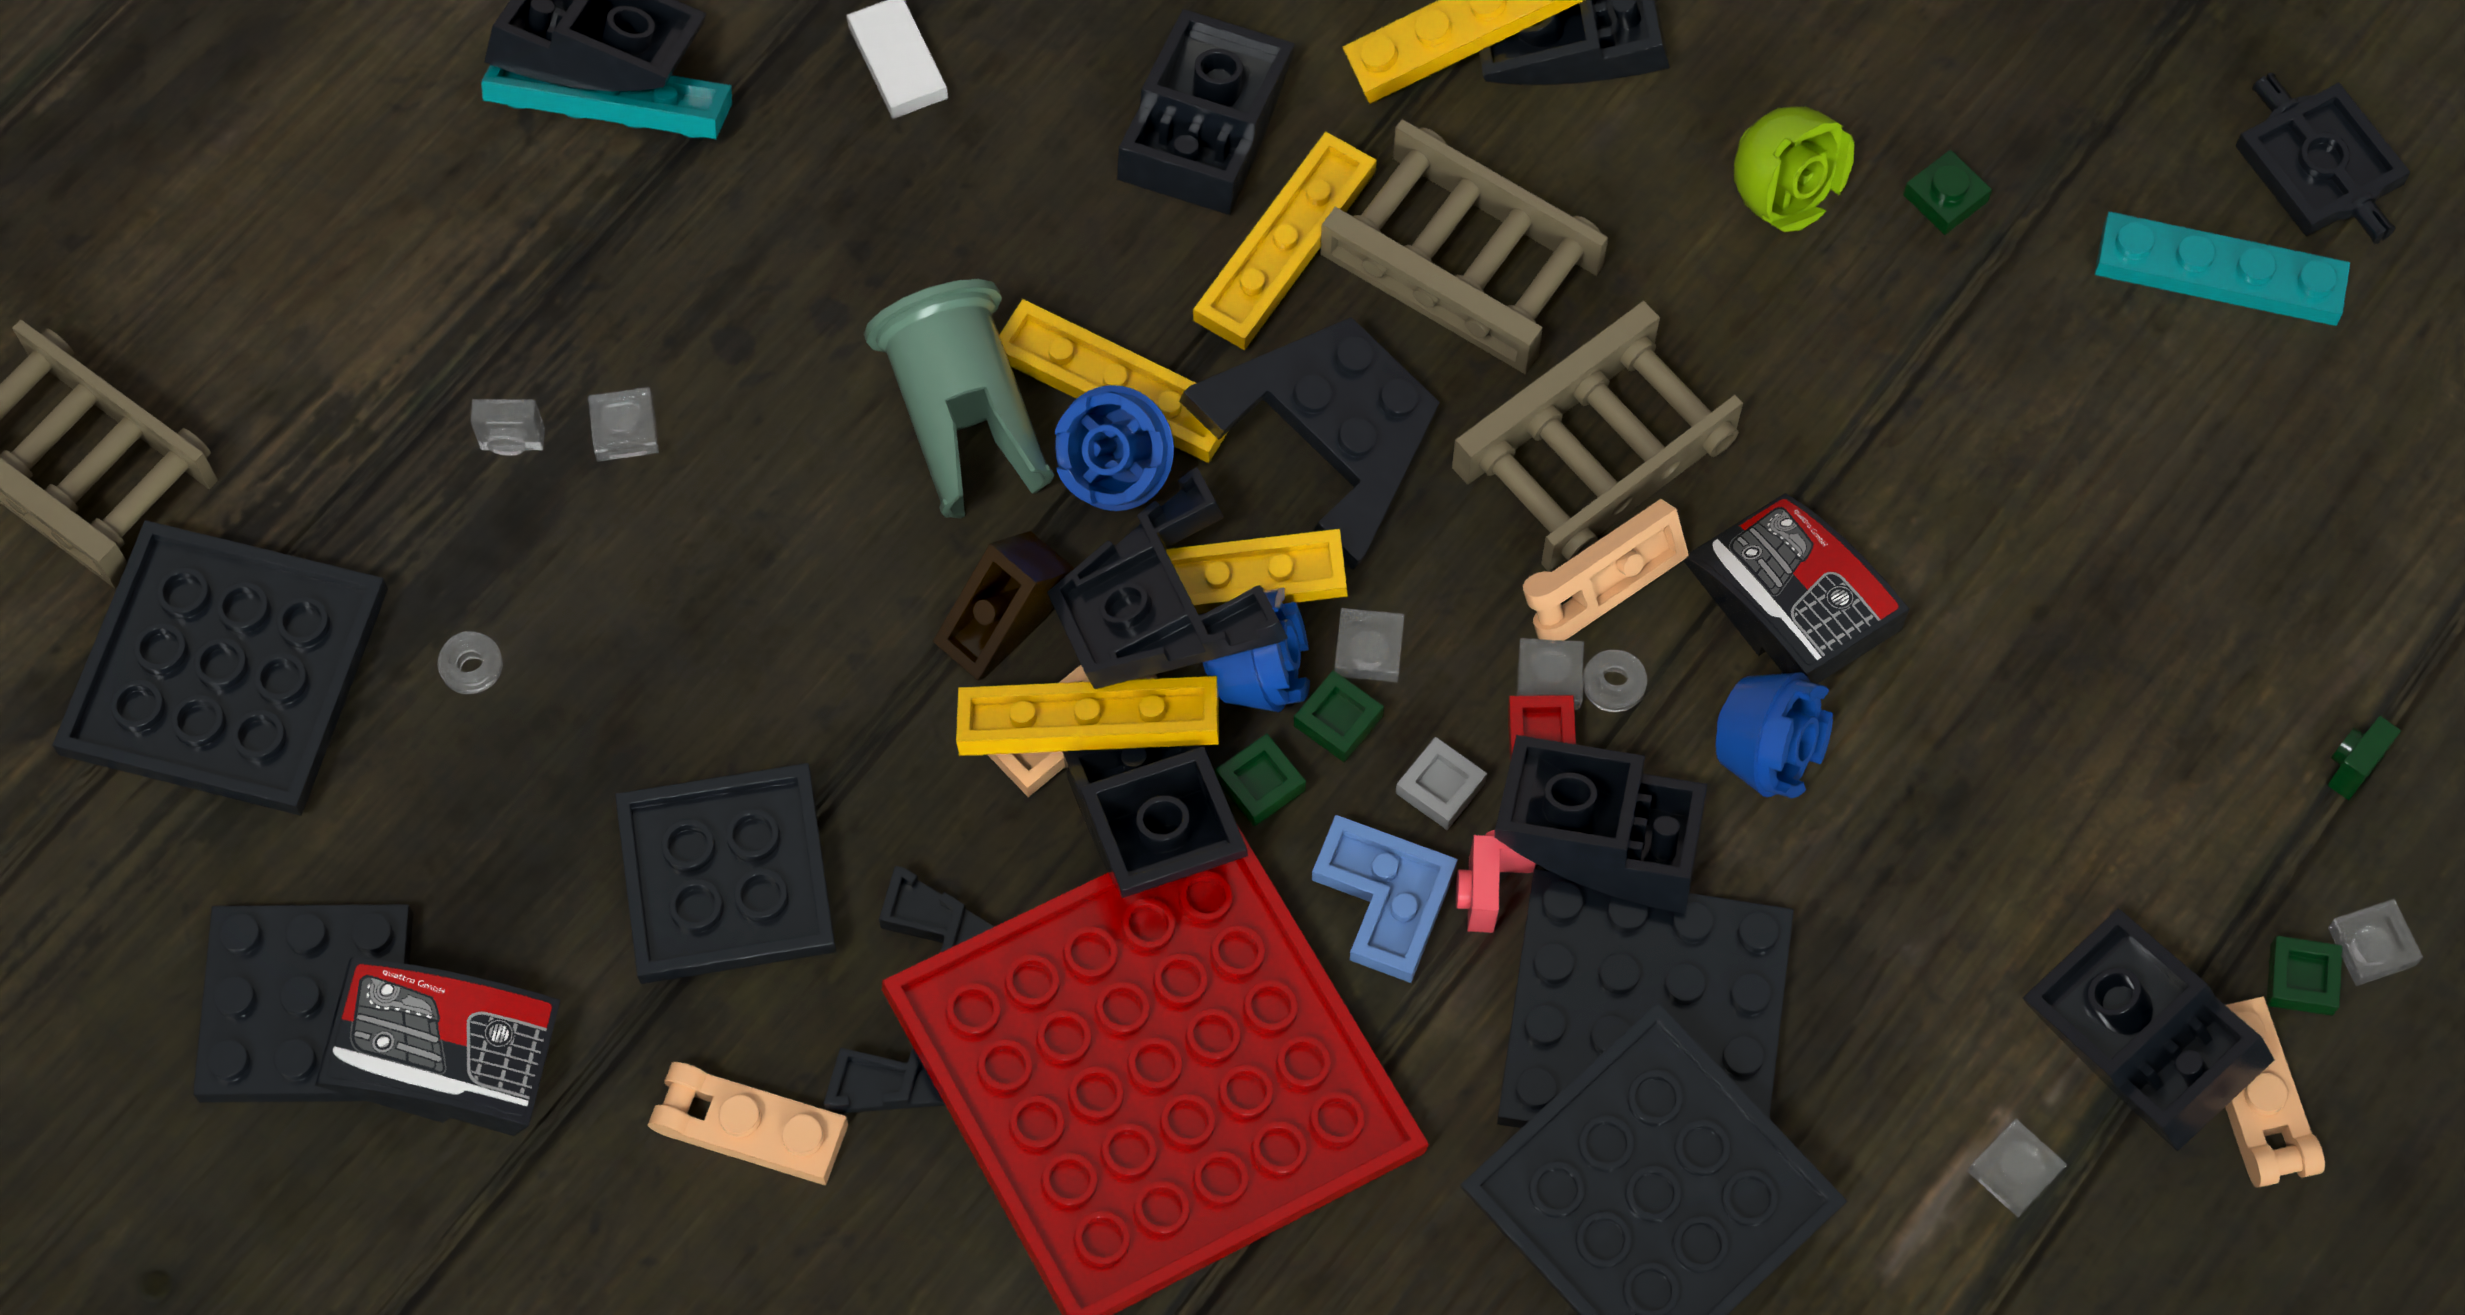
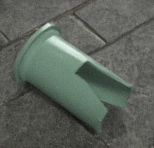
[864,279,1054,519]

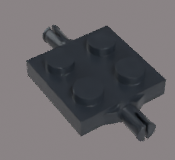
[2236,73,2411,244]

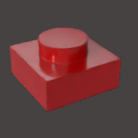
[1508,695,1576,761]

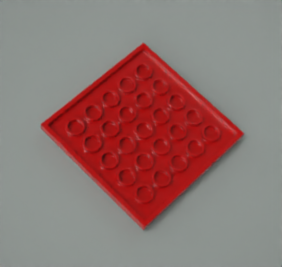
[882,823,1429,1315]

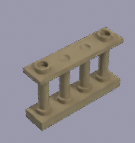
[1321,119,1608,374]
[1452,301,1743,572]
[0,319,218,588]

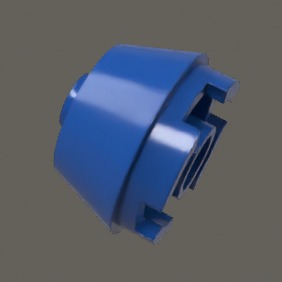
[1055,385,1174,511]
[1203,585,1310,712]
[1716,673,1833,798]

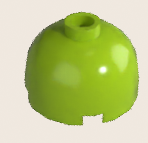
[1734,106,1854,232]

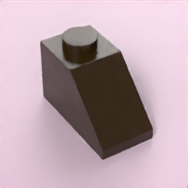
[933,531,1074,681]

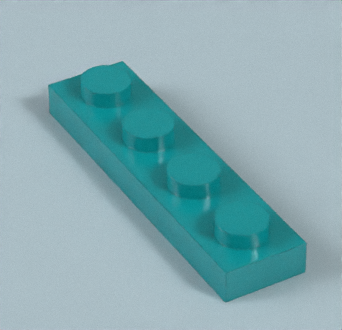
[481,64,732,139]
[2094,212,2350,326]

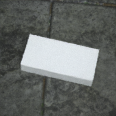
[847,0,948,119]

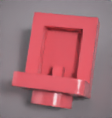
[1456,830,1536,933]

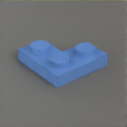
[1312,815,1458,983]

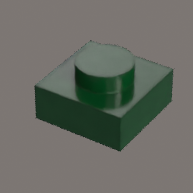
[1903,150,1992,235]
[1294,670,1384,763]
[2327,716,2401,801]
[1215,734,1306,827]
[2267,936,2343,1016]

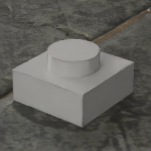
[1396,737,1487,830]

